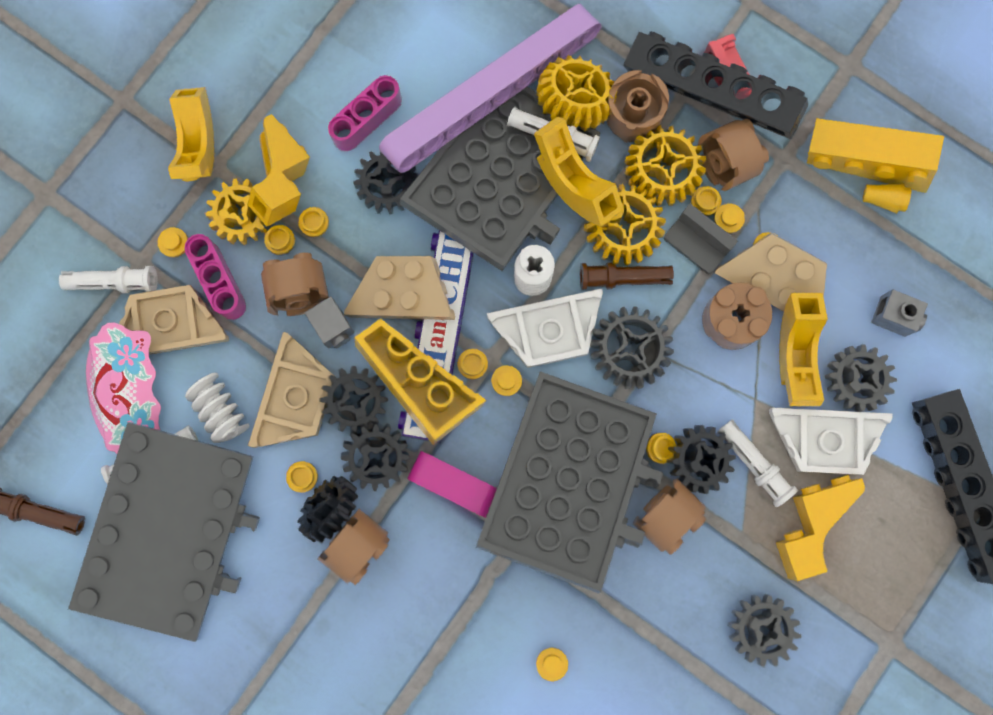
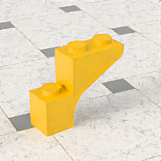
[247,114,310,227]
[776,474,865,581]

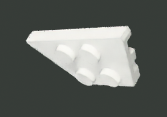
[487,289,603,368]
[769,408,893,475]

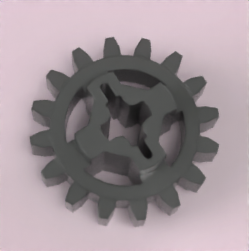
[825,344,897,412]
[728,594,801,667]

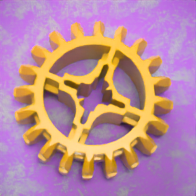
[536,55,618,132]
[624,125,706,206]
[583,183,666,266]

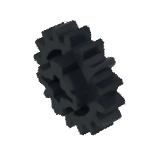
[353,151,418,215]
[319,366,388,432]
[341,421,410,491]
[667,425,736,494]
[298,476,358,543]

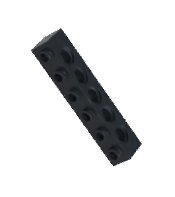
[623,31,808,139]
[912,389,993,584]

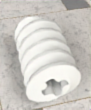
[514,245,555,296]
[185,373,250,443]

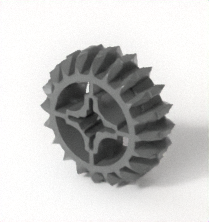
[590,306,674,390]

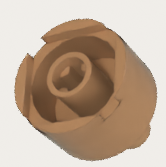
[606,70,669,142]
[698,119,769,191]
[261,252,329,316]
[702,283,772,350]
[633,478,707,555]
[317,509,390,585]

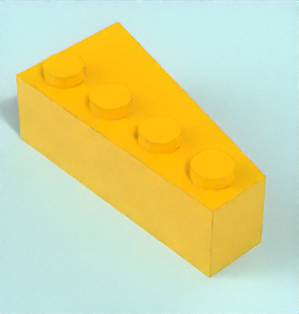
[807,118,944,193]
[354,318,486,445]

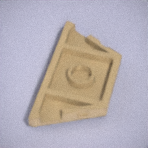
[715,233,827,311]
[344,256,455,320]
[119,285,229,355]
[248,332,336,448]

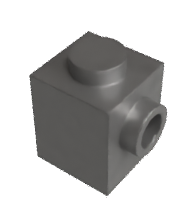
[871,289,928,337]
[304,296,355,348]

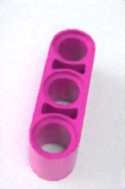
[328,75,402,151]
[184,234,246,320]
[407,451,497,518]

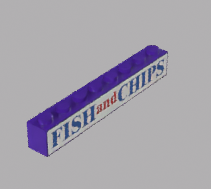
[398,230,474,443]

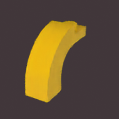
[168,87,214,182]
[534,117,624,226]
[779,293,828,406]

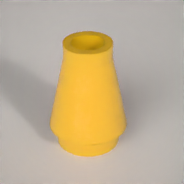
[862,184,912,214]

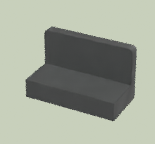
[663,204,738,275]

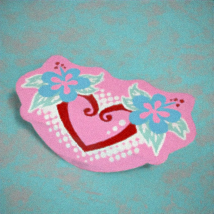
[86,322,161,454]

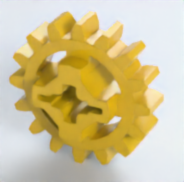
[205,178,267,245]

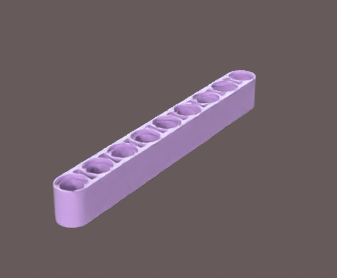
[379,4,602,173]

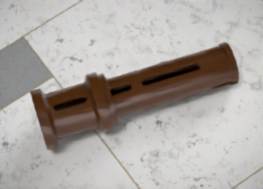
[580,262,674,290]
[0,487,85,536]

